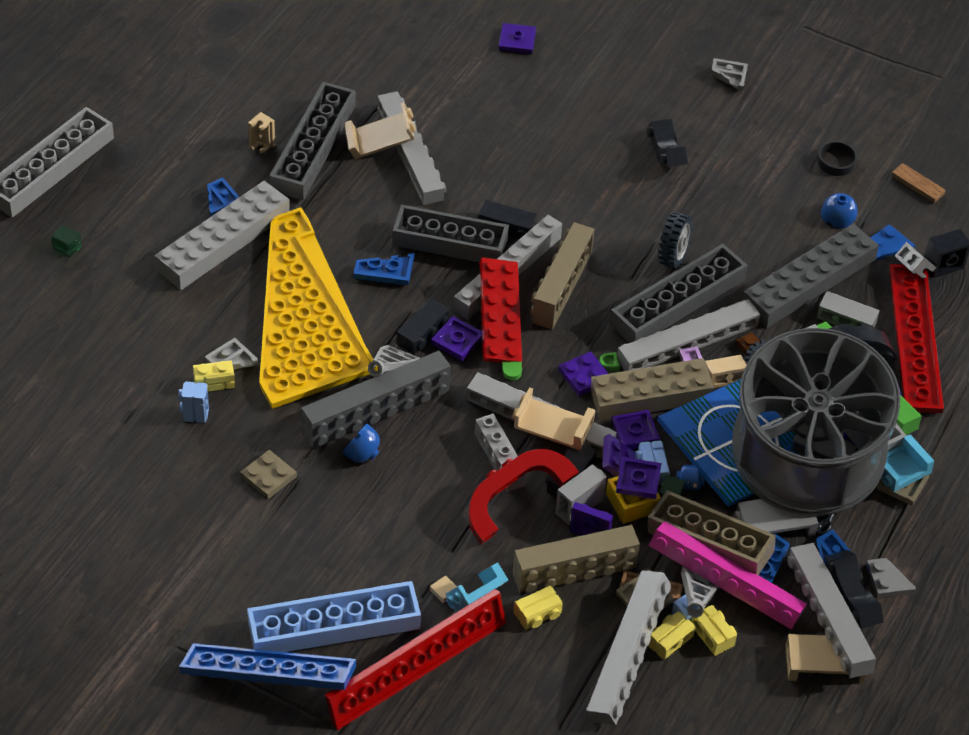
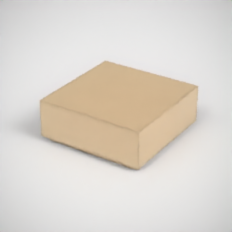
[430,576,457,603]

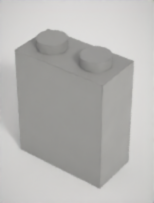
[555,464,607,525]

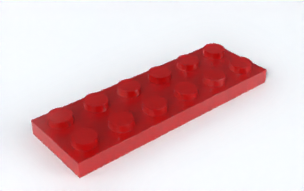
[480,258,522,363]

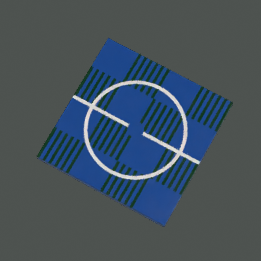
[657,379,799,507]

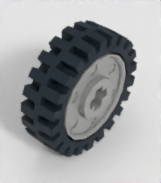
[658,212,693,268]

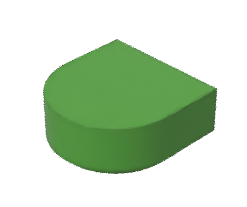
[599,352,620,372]
[502,362,522,381]

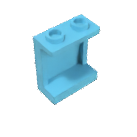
[881,435,934,492]
[445,562,508,612]

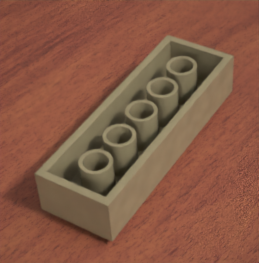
[530,222,595,330]
[591,358,713,421]
[648,490,776,575]
[513,525,640,593]

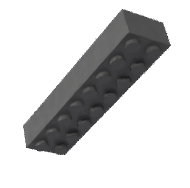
[270,82,356,200]
[743,223,879,328]
[609,244,748,343]
[301,351,451,448]

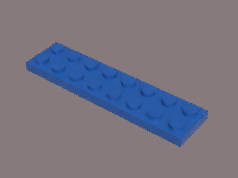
[179,643,356,690]

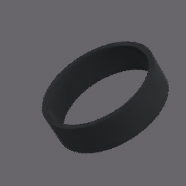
[817,141,857,176]

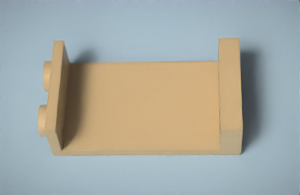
[344,102,416,159]
[512,388,595,450]
[786,634,869,684]

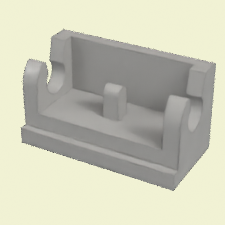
[895,242,936,278]

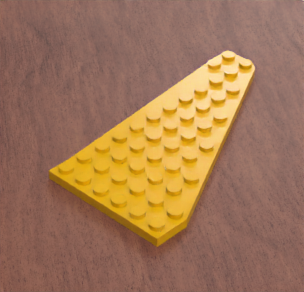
[259,207,378,409]

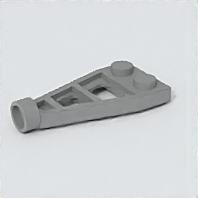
[368,345,420,376]
[681,566,719,618]

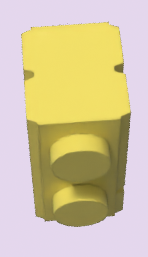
[193,360,235,392]
[513,586,563,629]
[691,605,737,656]
[648,611,695,660]

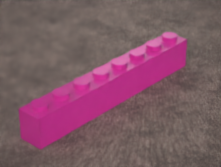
[649,521,807,629]

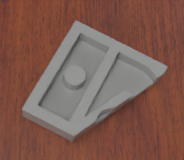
[711,58,748,91]
[205,338,258,370]
[866,558,916,598]

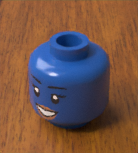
[676,465,705,491]

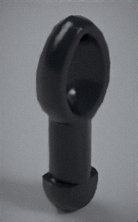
[816,513,837,536]

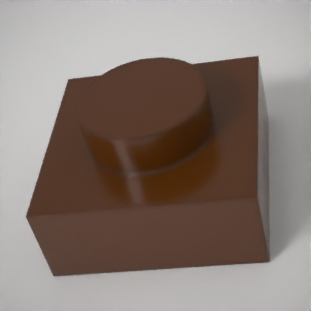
[736,332,760,355]

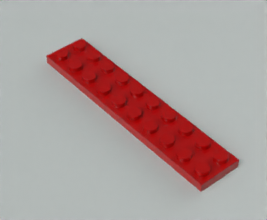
[889,264,944,414]
[325,589,506,730]

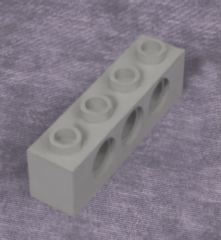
[475,414,526,492]

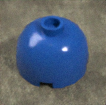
[821,193,857,229]
[342,424,380,463]

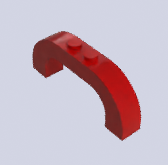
[468,449,579,545]

